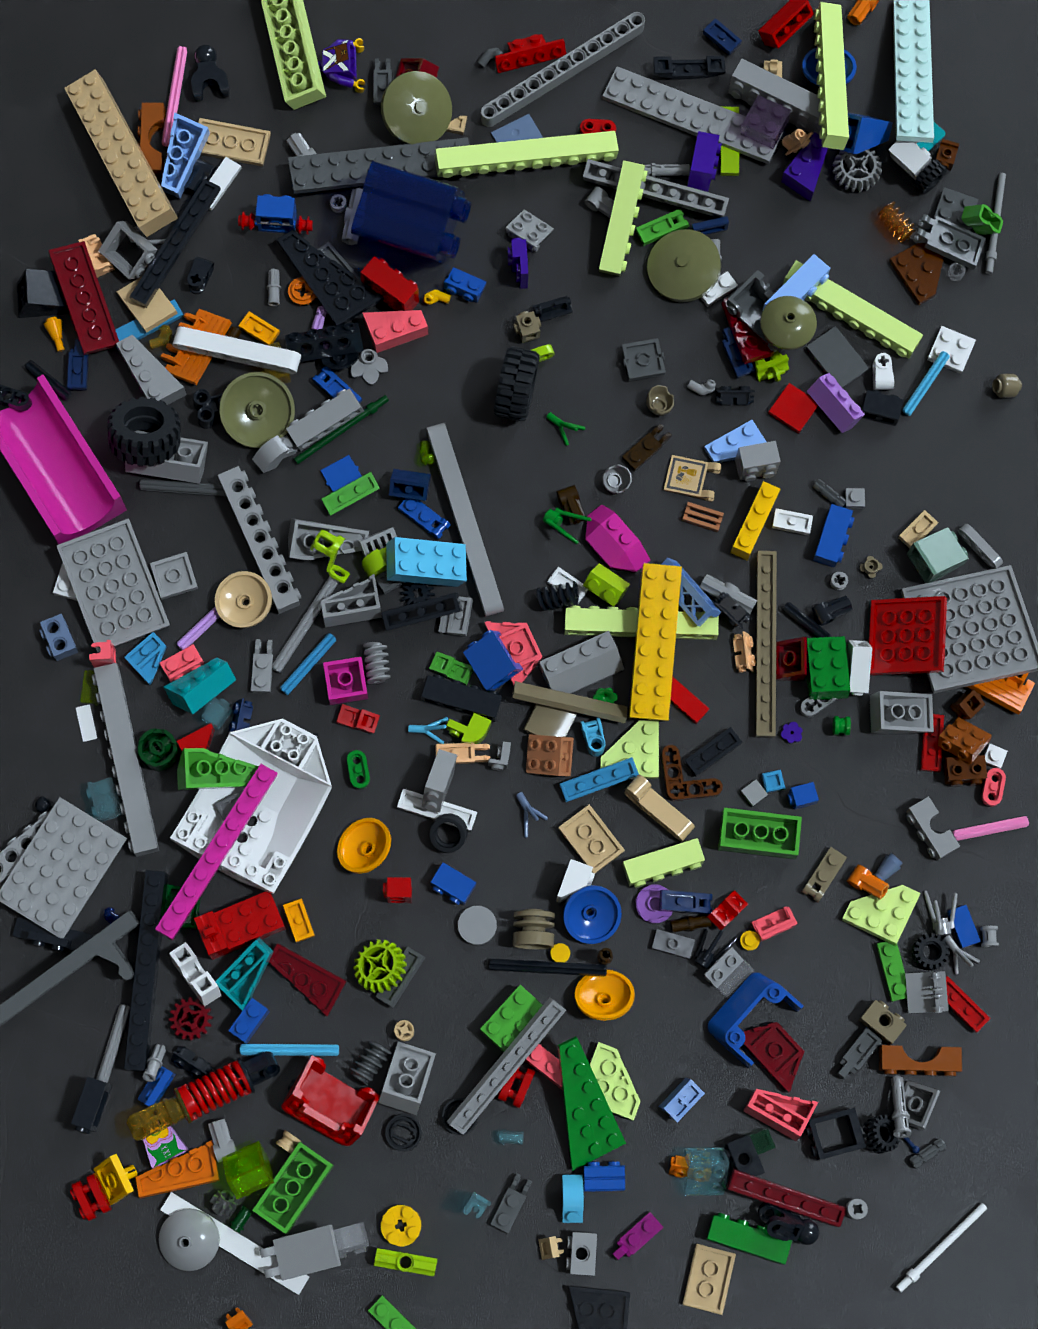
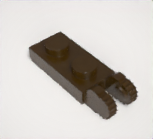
[622,424,672,471]

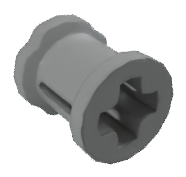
[980,926,999,948]

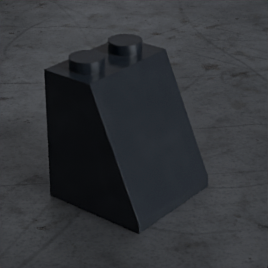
[17,269,68,318]

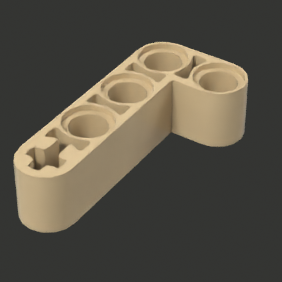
[624,774,695,842]

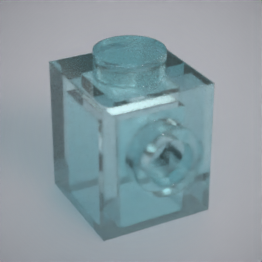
[201,697,232,730]

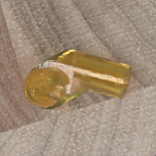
[149,325,172,349]

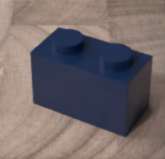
[389,469,431,501]

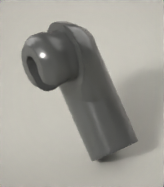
[478,47,503,68]

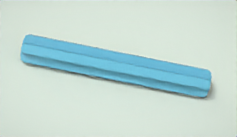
[902,351,950,416]

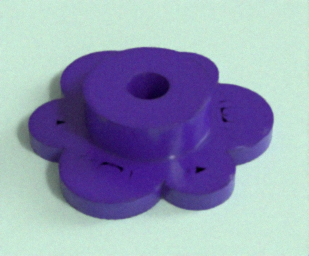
[781,721,803,743]

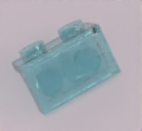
[86,777,122,822]

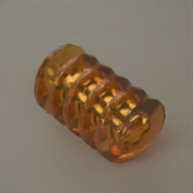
[878,201,916,243]

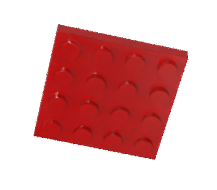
[869,596,947,675]

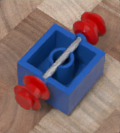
[238,194,313,235]

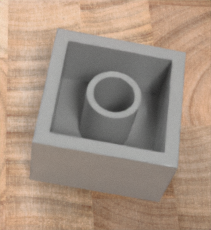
[735,441,781,482]

